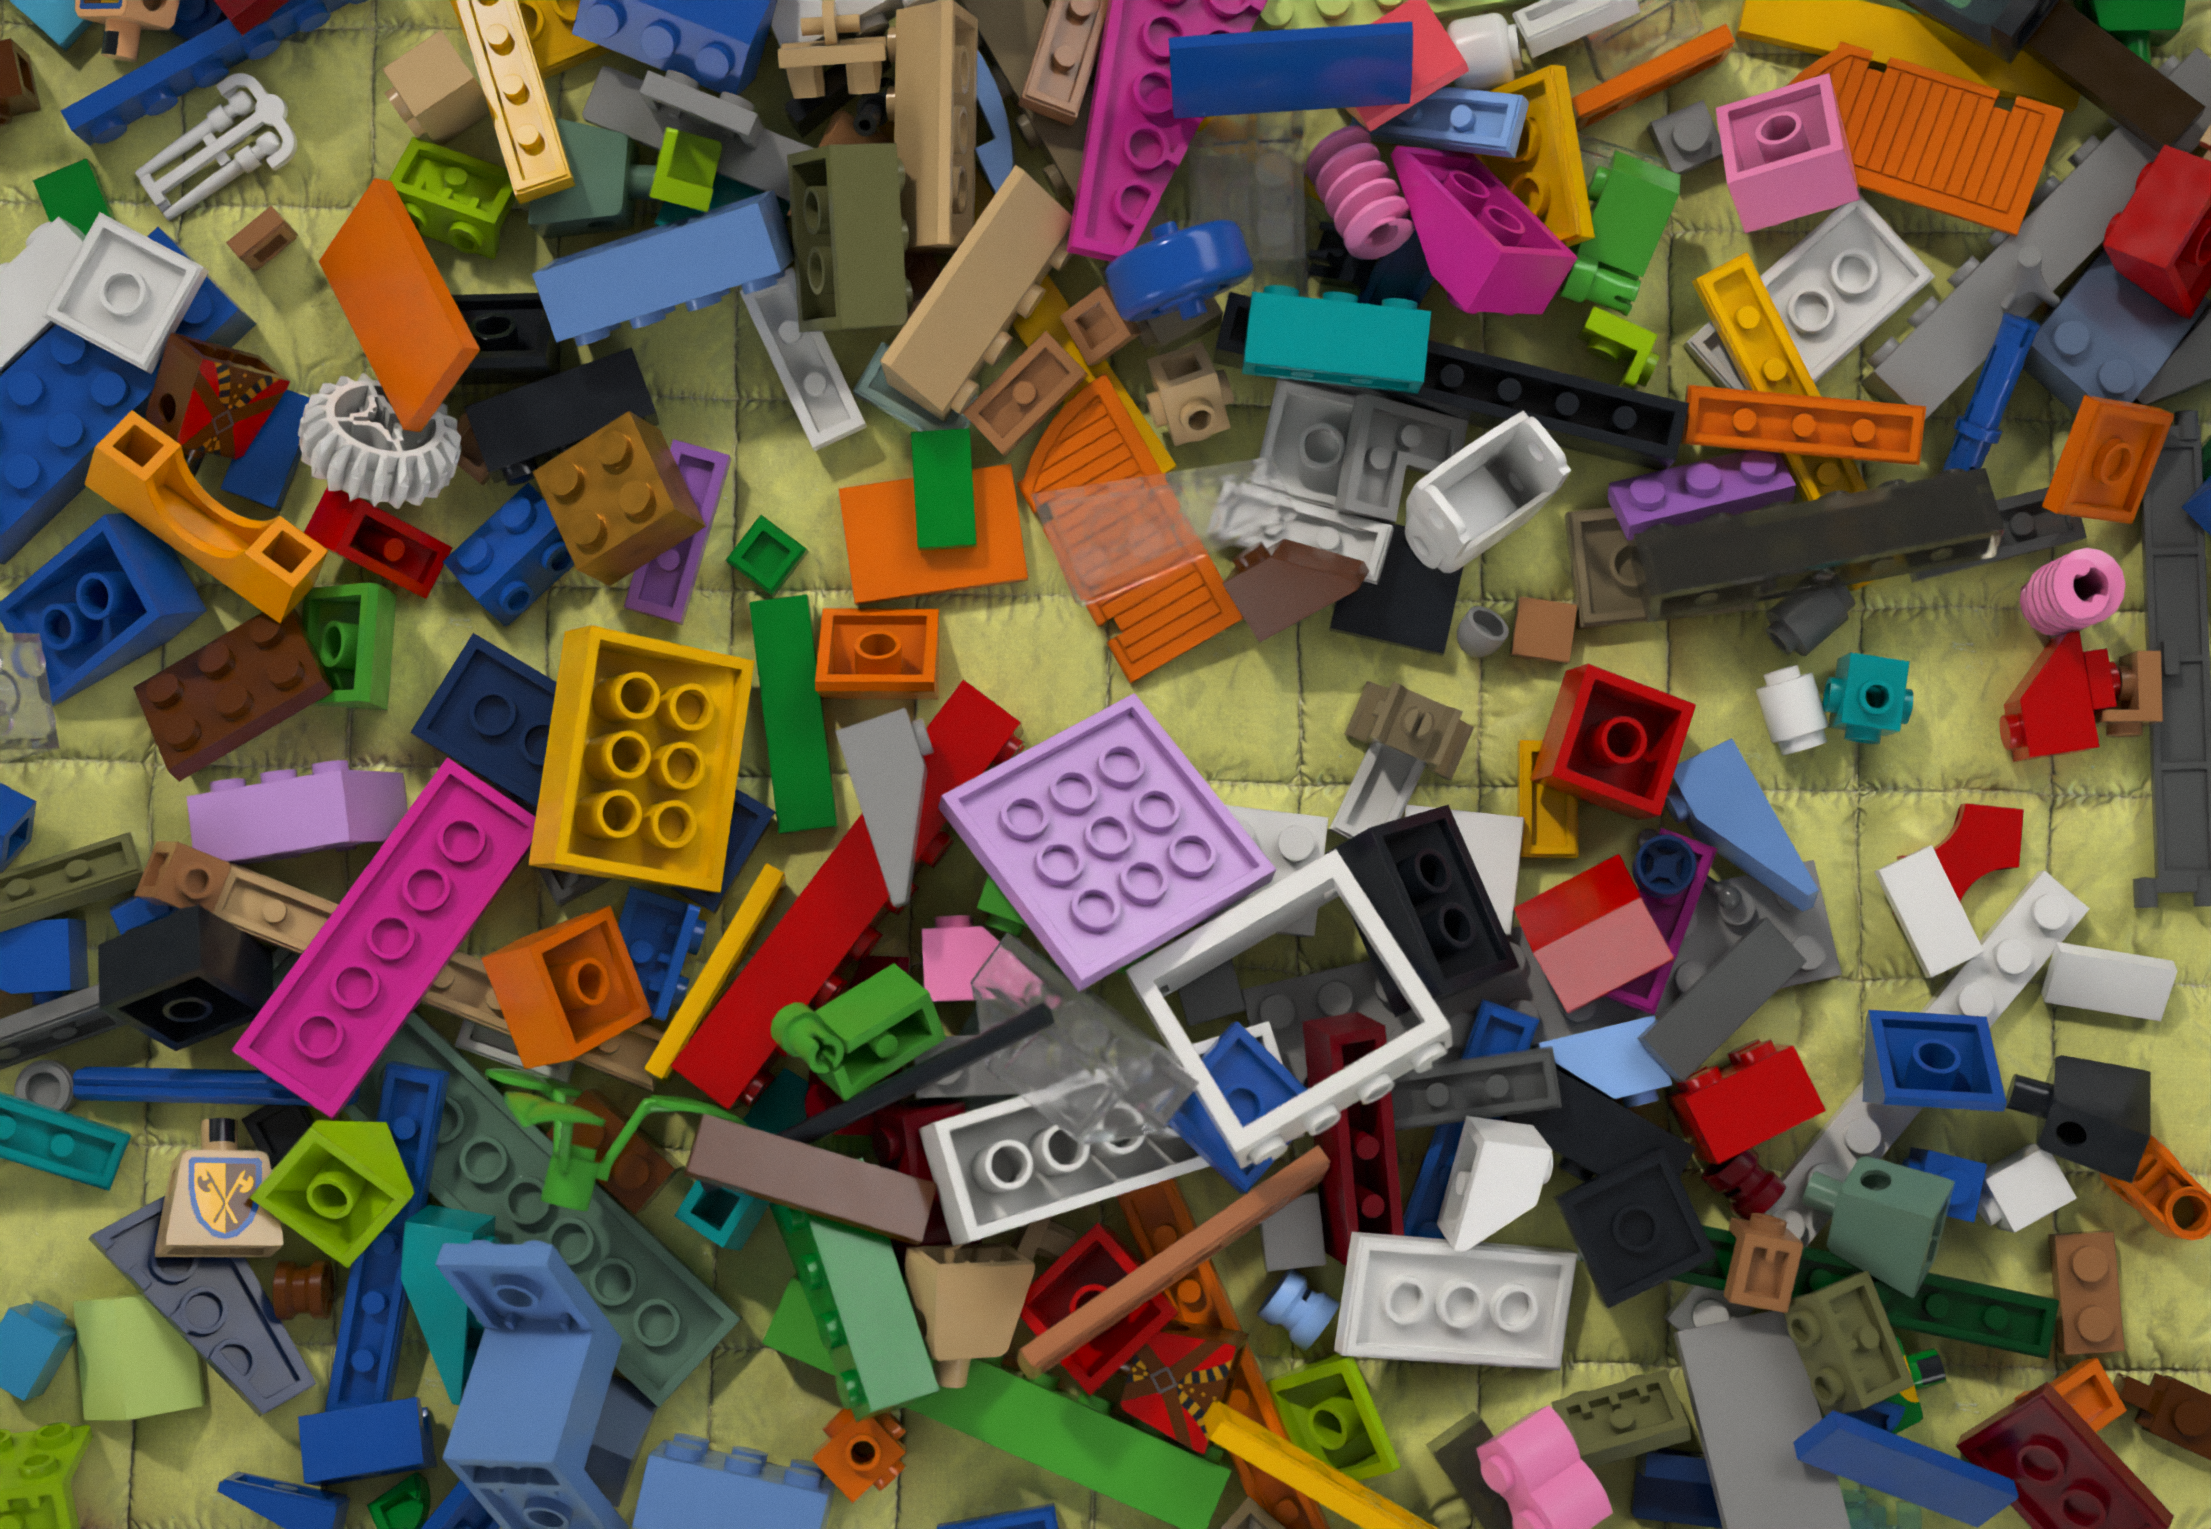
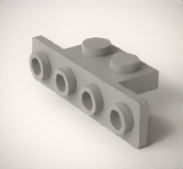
[582,66,813,203]

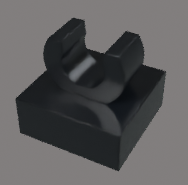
[1307,221,1376,291]

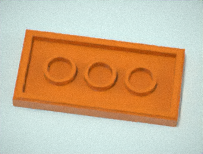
[319,178,480,432]

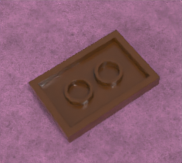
[133,608,334,782]

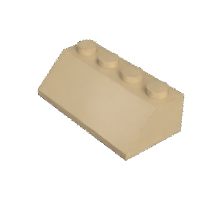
[886,0,978,254]
[880,165,1073,422]

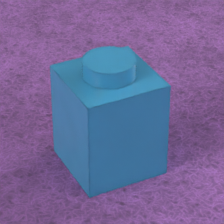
[0,1301,76,1401]

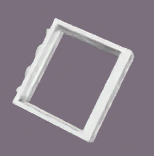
[1126,849,1453,1169]

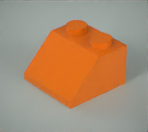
[481,905,652,1069]

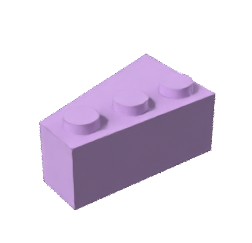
[186,760,408,865]

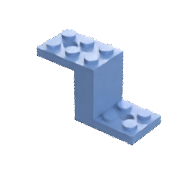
[435,1240,629,1529]

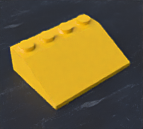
[528,625,755,893]

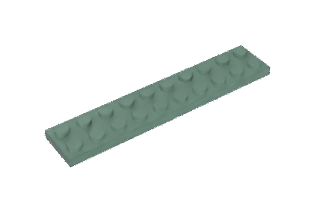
[250,948,743,1408]

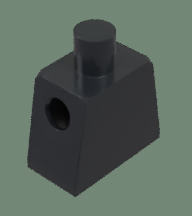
[2006,1055,2151,1183]

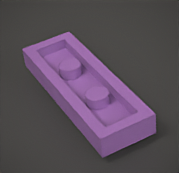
[624,439,731,625]
[1607,450,1796,541]

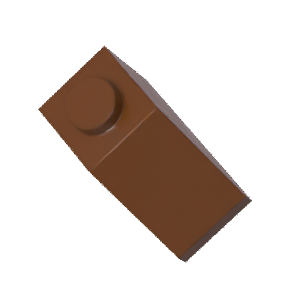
[1222,539,1369,643]

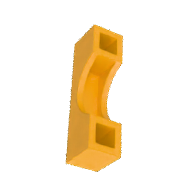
[84,410,329,623]

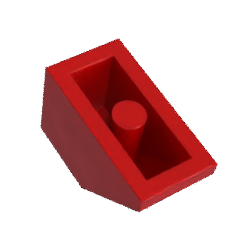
[304,486,453,599]
[1999,631,2100,762]

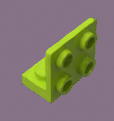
[0,1422,93,1529]

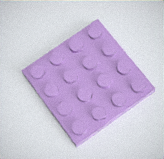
[938,693,1276,992]

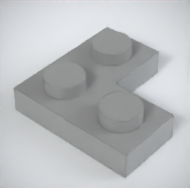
[1334,394,1468,523]

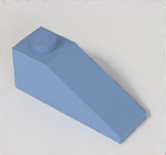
[1665,738,1819,912]

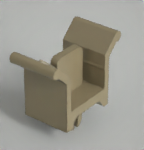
[1344,681,1474,781]

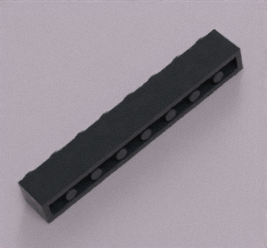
[1213,292,1689,471]

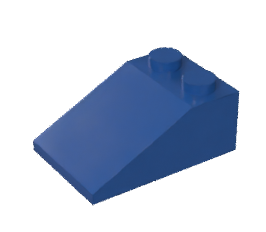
[0,513,207,707]

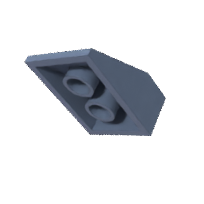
[2022,247,2211,415]

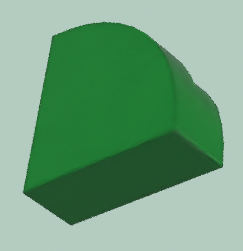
[367,1471,431,1529]

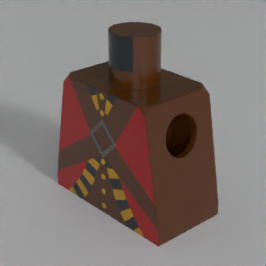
[146,332,290,478]
[1116,1320,1249,1454]

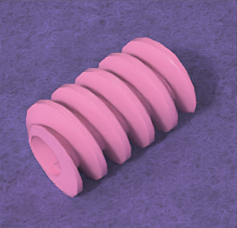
[1306,125,1415,260]
[2019,548,2126,636]

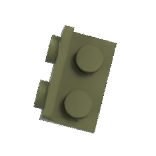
[1783,1270,1914,1416]
[1551,1369,1691,1468]

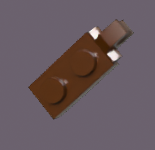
[2113,1373,2211,1461]

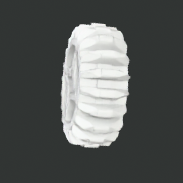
[298,373,462,509]

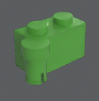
[1559,150,1681,316]
[771,963,947,1101]

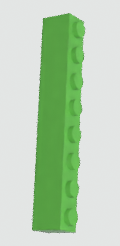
[762,1273,1231,1529]

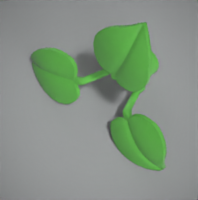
[484,1068,749,1211]

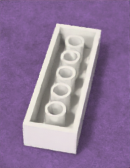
[918,1021,1305,1246]

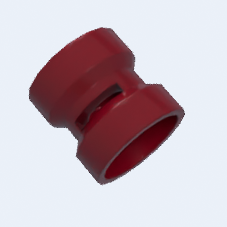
[1701,1147,1786,1221]

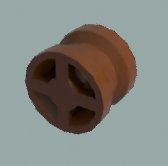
[273,1260,334,1321]

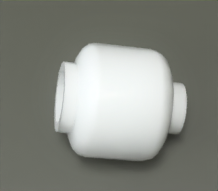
[1447,13,1523,91]

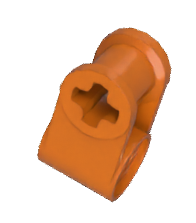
[2099,1135,2211,1240]

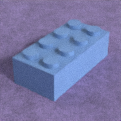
[532,190,794,347]

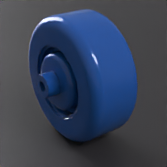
[1105,220,1253,322]

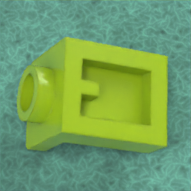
[1577,306,1660,389]

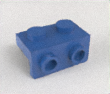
[443,482,574,626]
[618,886,707,1021]

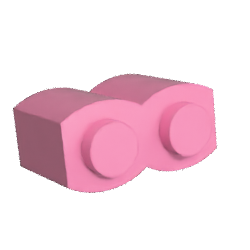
[1476,1405,1613,1529]

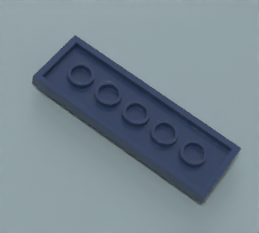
[410,633,776,914]

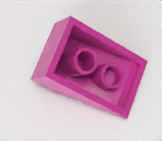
[1391,146,1578,316]

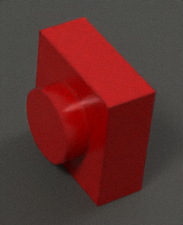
[2083,648,2121,712]

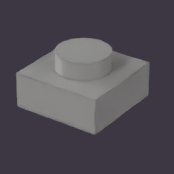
[1647,100,1723,175]

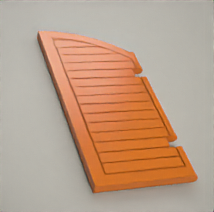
[1787,41,2065,237]
[1017,373,1244,684]

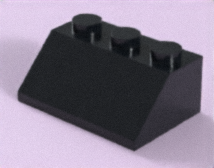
[1325,805,1519,1017]

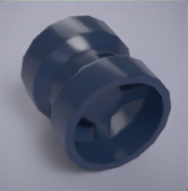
[1632,834,1697,899]

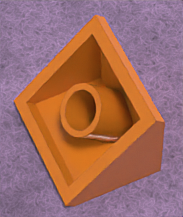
[815,608,939,700]

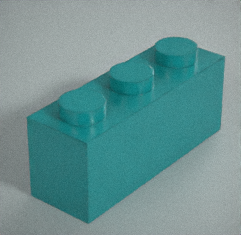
[1242,285,1431,393]

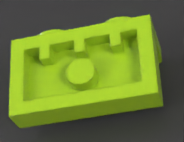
[388,137,516,259]

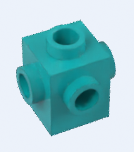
[1822,652,1913,744]

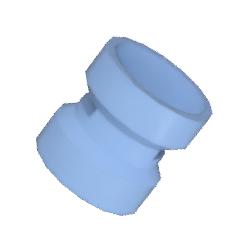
[1257,1269,1340,1351]

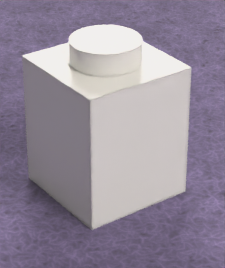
[1977,1143,2077,1233]

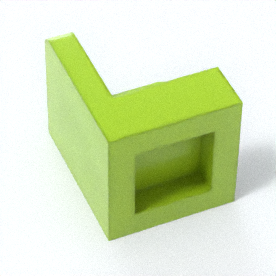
[649,127,722,212]

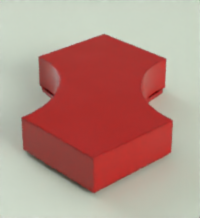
[1892,803,2024,915]

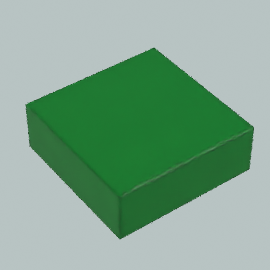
[725,514,809,598]

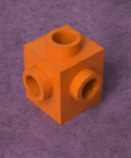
[812,1407,907,1503]

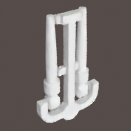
[135,73,297,221]

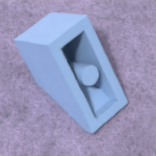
[1532,1015,1672,1108]

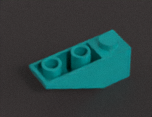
[674,1068,808,1251]
[401,1205,501,1405]

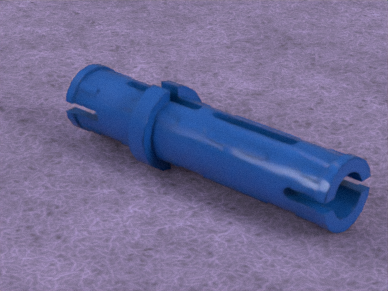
[1938,312,2040,491]

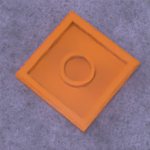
[2042,395,2175,524]

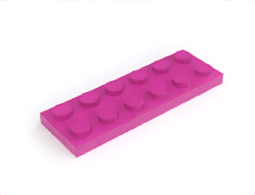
[232,757,536,1121]

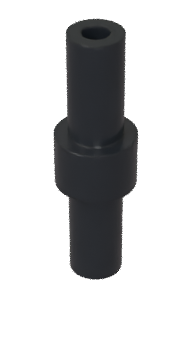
[853,77,895,137]

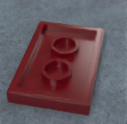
[1956,1381,2174,1529]

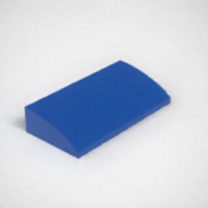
[1168,21,1413,119]

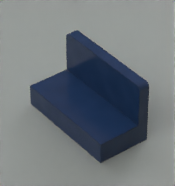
[1630,1448,1723,1529]

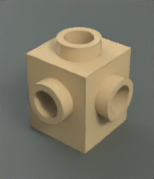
[1145,341,1234,446]

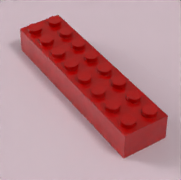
[670,679,1025,1110]

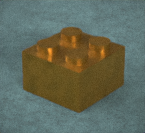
[533,411,706,586]

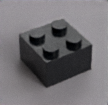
[98,904,274,1051]

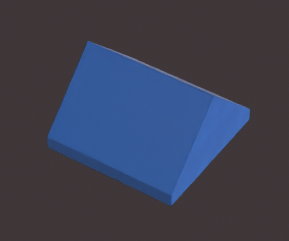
[1862,1010,2007,1112]

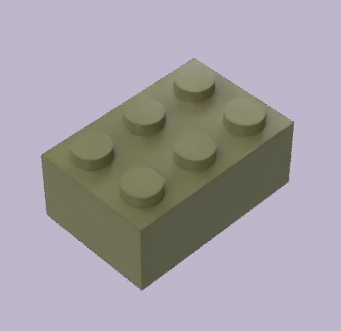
[787,143,913,332]

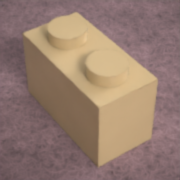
[382,30,490,146]

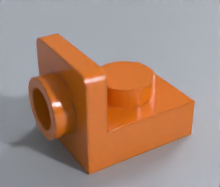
[2015,1358,2127,1432]

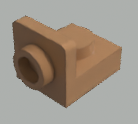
[2094,651,2163,737]
[134,841,231,913]
[1723,1213,1804,1313]

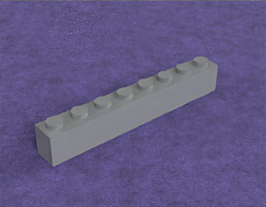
[1860,47,2211,420]

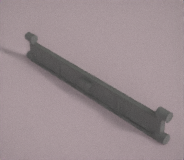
[2133,410,2211,908]

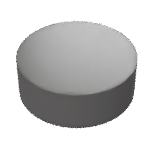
[14,1060,78,1113]

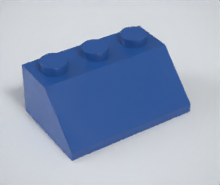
[572,0,778,95]

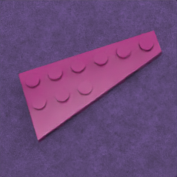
[1066,0,1268,262]

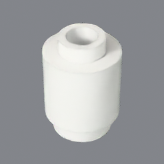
[1755,665,1829,755]

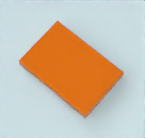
[838,464,1028,605]

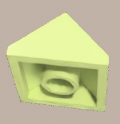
[73,1293,206,1421]

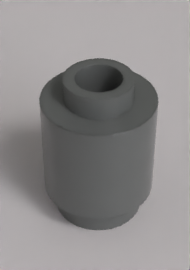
[1766,571,1855,656]

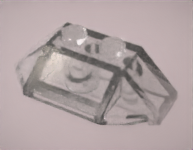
[1188,110,1311,298]
[971,933,1199,1145]

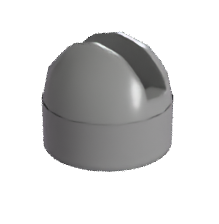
[1457,606,1509,658]

